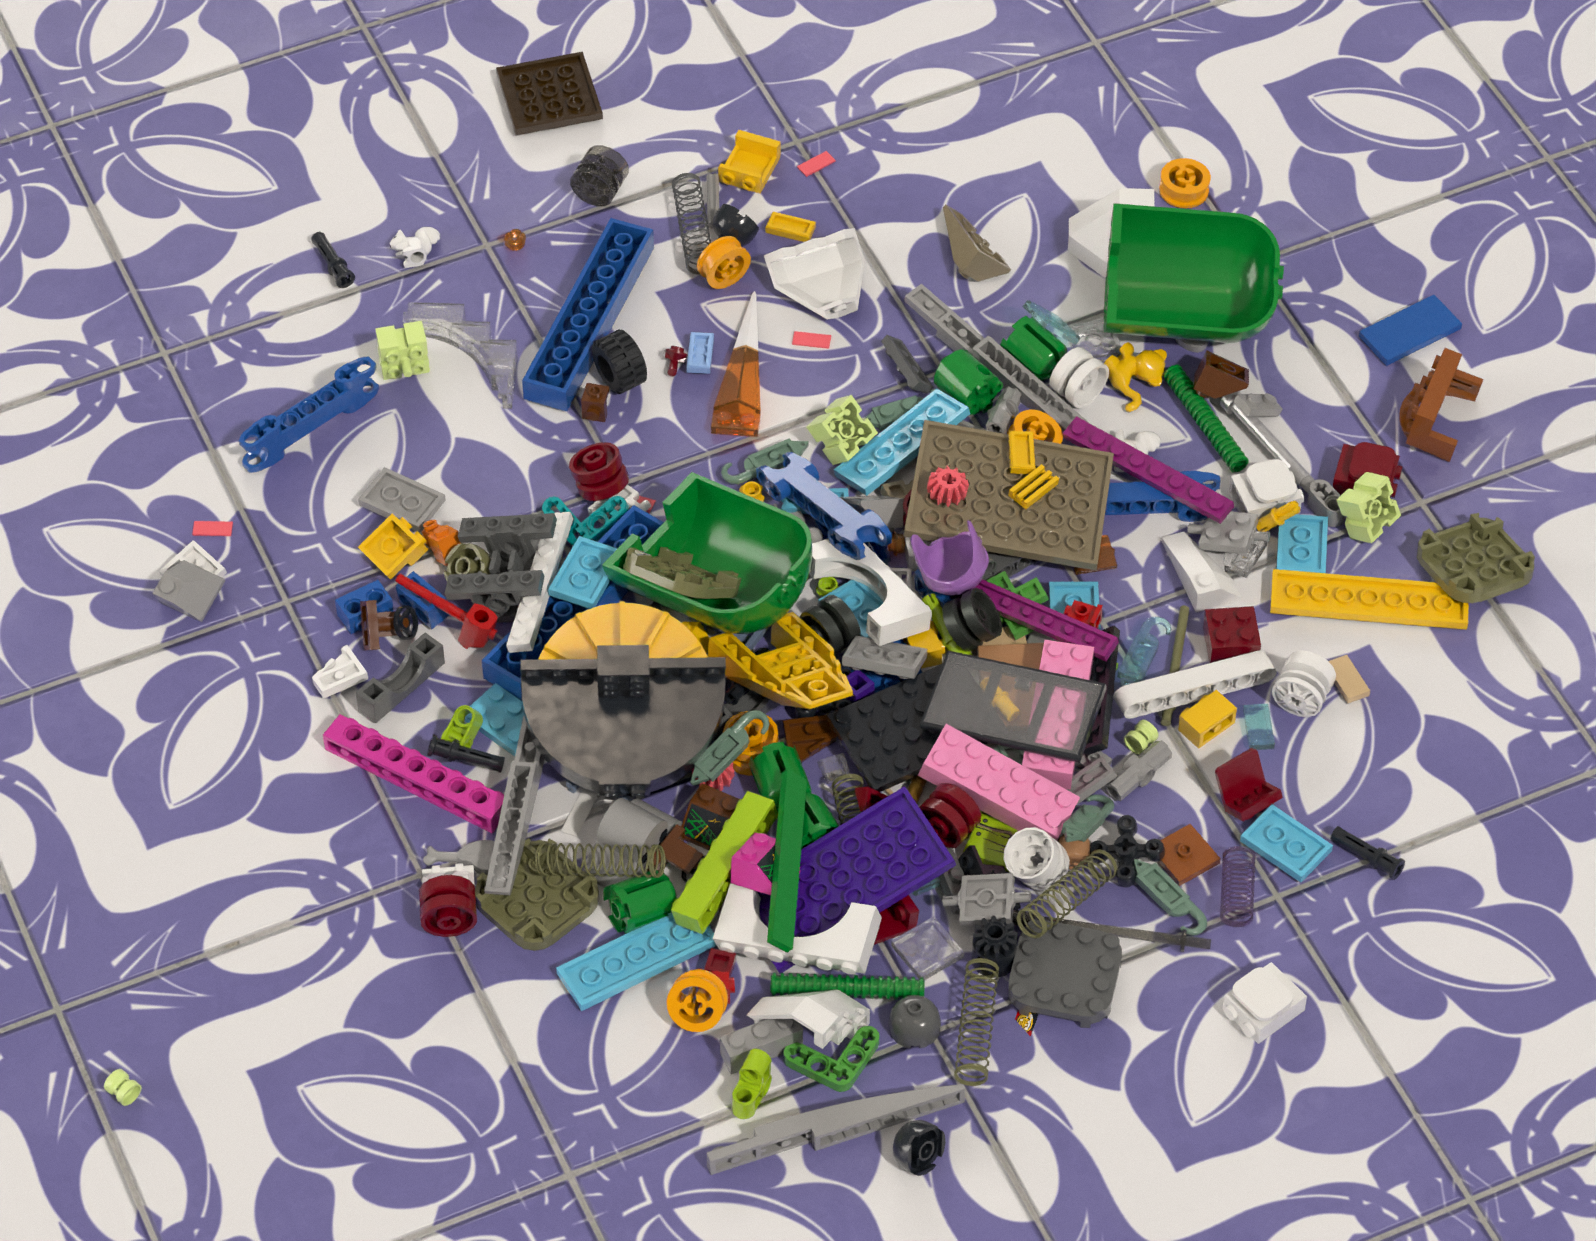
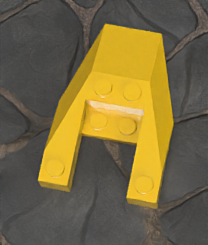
[708,612,853,709]

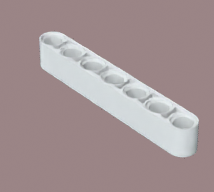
[1113,650,1277,719]

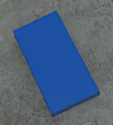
[1359,294,1462,366]

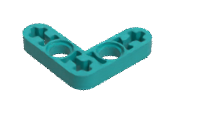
[542,496,630,547]

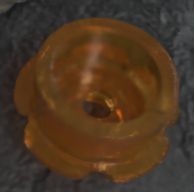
[504,229,526,251]
[888,532,905,556]

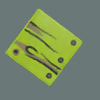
[963,813,1018,873]

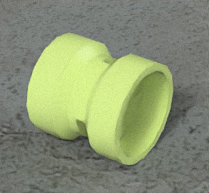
[1124,720,1159,755]
[104,1069,142,1106]

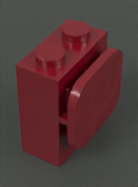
[1333,442,1403,498]

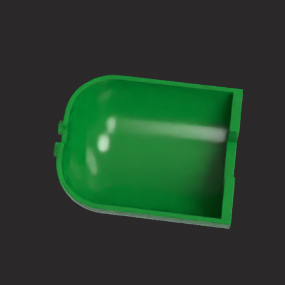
[1103,203,1284,343]
[602,472,813,634]

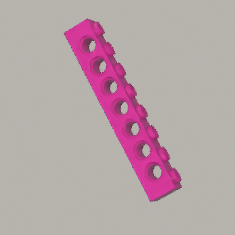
[323,714,504,833]

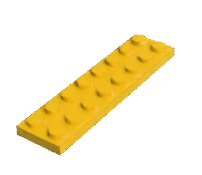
[1270,569,1469,630]

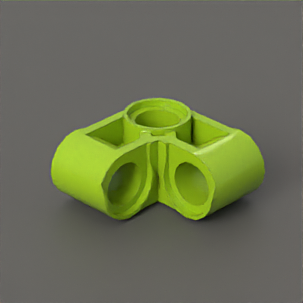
[732,1049,772,1119]

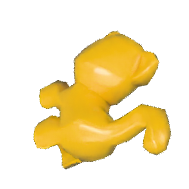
[1104,342,1167,412]

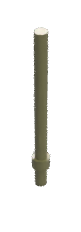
[1161,605,1190,726]

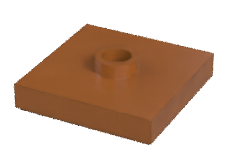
[1158,824,1221,886]

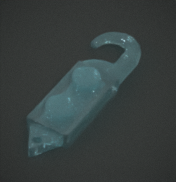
[1117,617,1172,686]

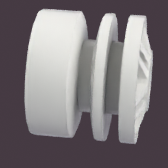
[1272,651,1336,717]
[1004,827,1070,891]

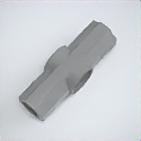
[986,386,1022,434]
[1105,740,1172,801]

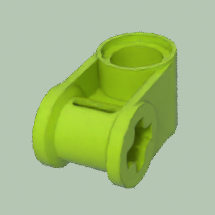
[441,705,483,748]

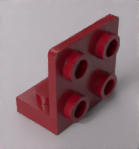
[874,895,919,945]

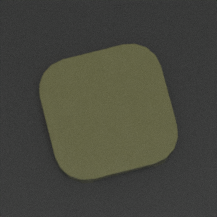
[1417,513,1535,603]
[623,547,742,599]
[475,838,599,951]

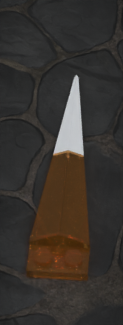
[711,291,761,437]

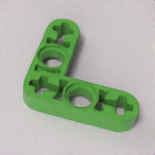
[784,1026,879,1092]

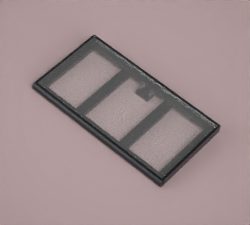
[920,651,1106,763]

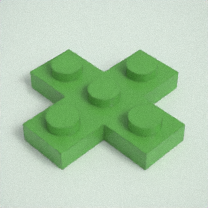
[986,571,1049,640]

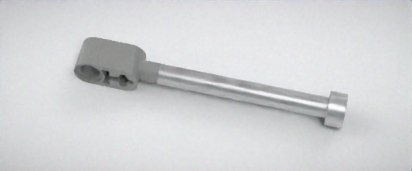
[1220,391,1344,527]

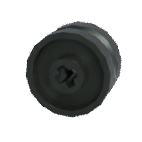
[942,588,1002,652]
[800,595,861,656]

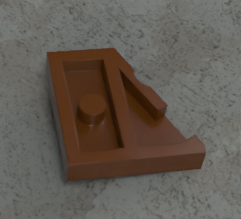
[783,715,837,763]

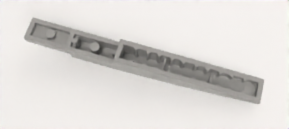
[904,284,1089,432]
[484,716,544,895]
[707,1084,965,1175]

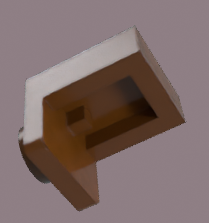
[581,383,609,422]

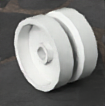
[1050,347,1109,408]

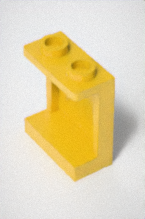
[718,130,781,194]

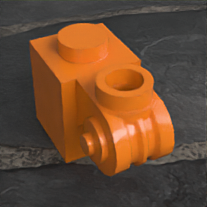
[421,520,461,566]

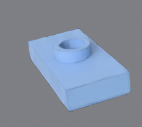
[687,332,714,374]

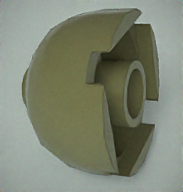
[444,543,491,581]

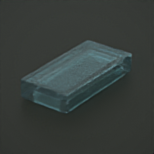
[1243,704,1275,750]

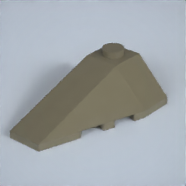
[943,204,1011,282]

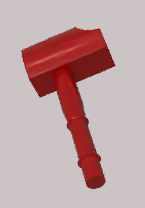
[395,573,498,649]

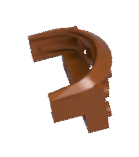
[1399,348,1484,462]

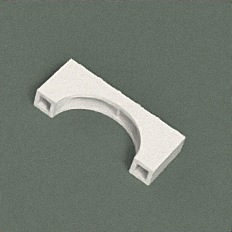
[809,539,932,646]
[713,883,882,974]

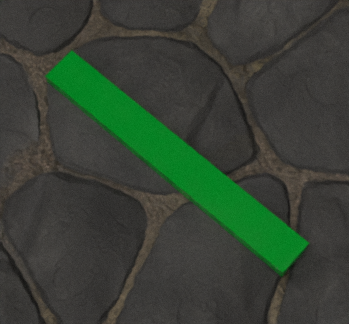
[767,769,807,953]

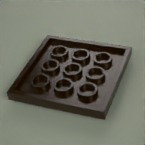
[496,51,603,136]

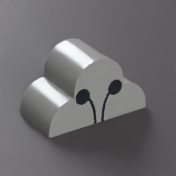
[584,798,682,888]

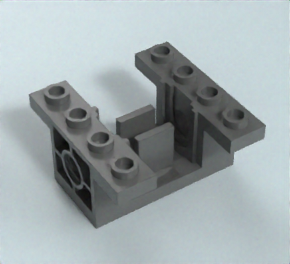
[444,513,557,623]

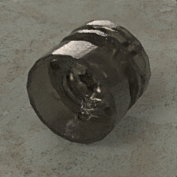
[570,145,629,206]

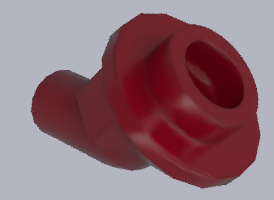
[664,346,688,376]

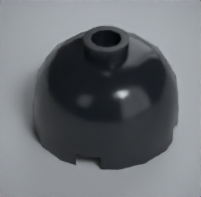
[713,204,759,247]
[893,1120,946,1176]

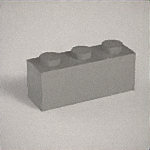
[720,1019,803,1074]

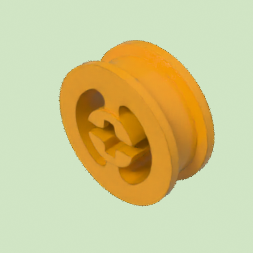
[1159,158,1211,208]
[697,236,751,289]
[1006,409,1063,444]
[667,969,728,1032]

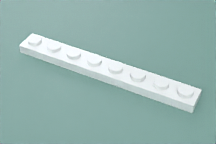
[506,512,573,653]

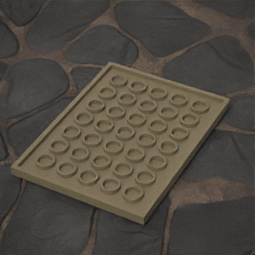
[904,420,1114,571]

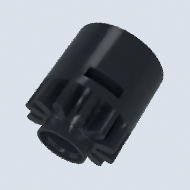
[971,915,1018,978]

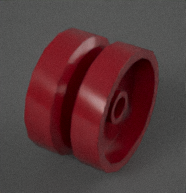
[569,442,629,501]
[919,783,982,848]
[419,875,477,937]

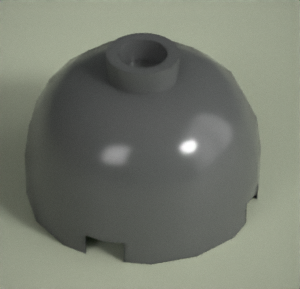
[888,995,941,1048]

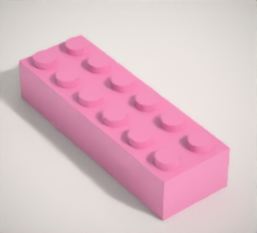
[1022,640,1094,790]
[918,724,1080,841]

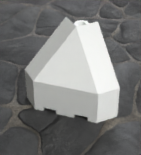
[1068,188,1154,279]
[764,228,865,320]
[747,990,870,1049]

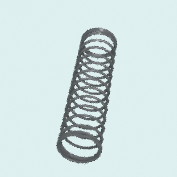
[672,173,711,275]

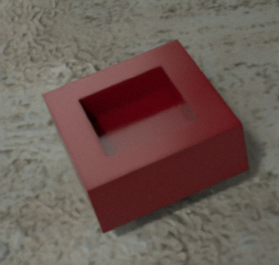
[704,948,736,977]

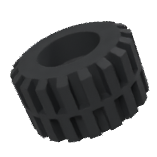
[592,329,647,395]

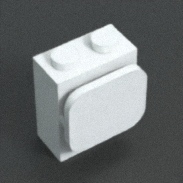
[1229,459,1304,519]
[1223,962,1307,1044]

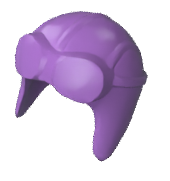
[910,520,989,595]

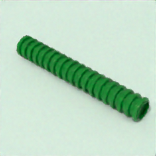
[1163,365,1249,473]
[770,972,925,1000]

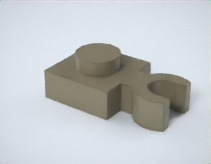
[880,479,914,502]

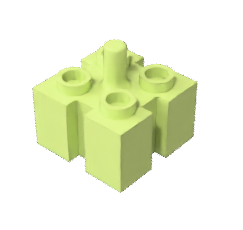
[375,321,430,380]
[806,395,878,465]
[1337,472,1401,543]

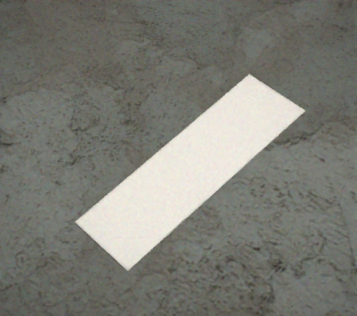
[561,789,599,837]

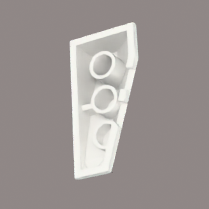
[1161,532,1242,613]

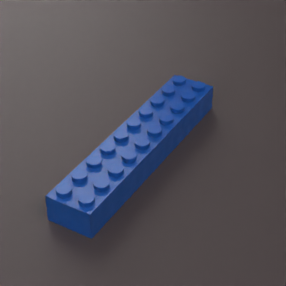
[522,218,654,411]
[482,505,664,701]

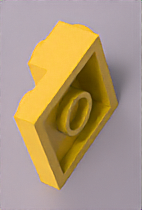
[358,513,429,580]

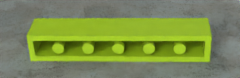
[671,791,778,934]

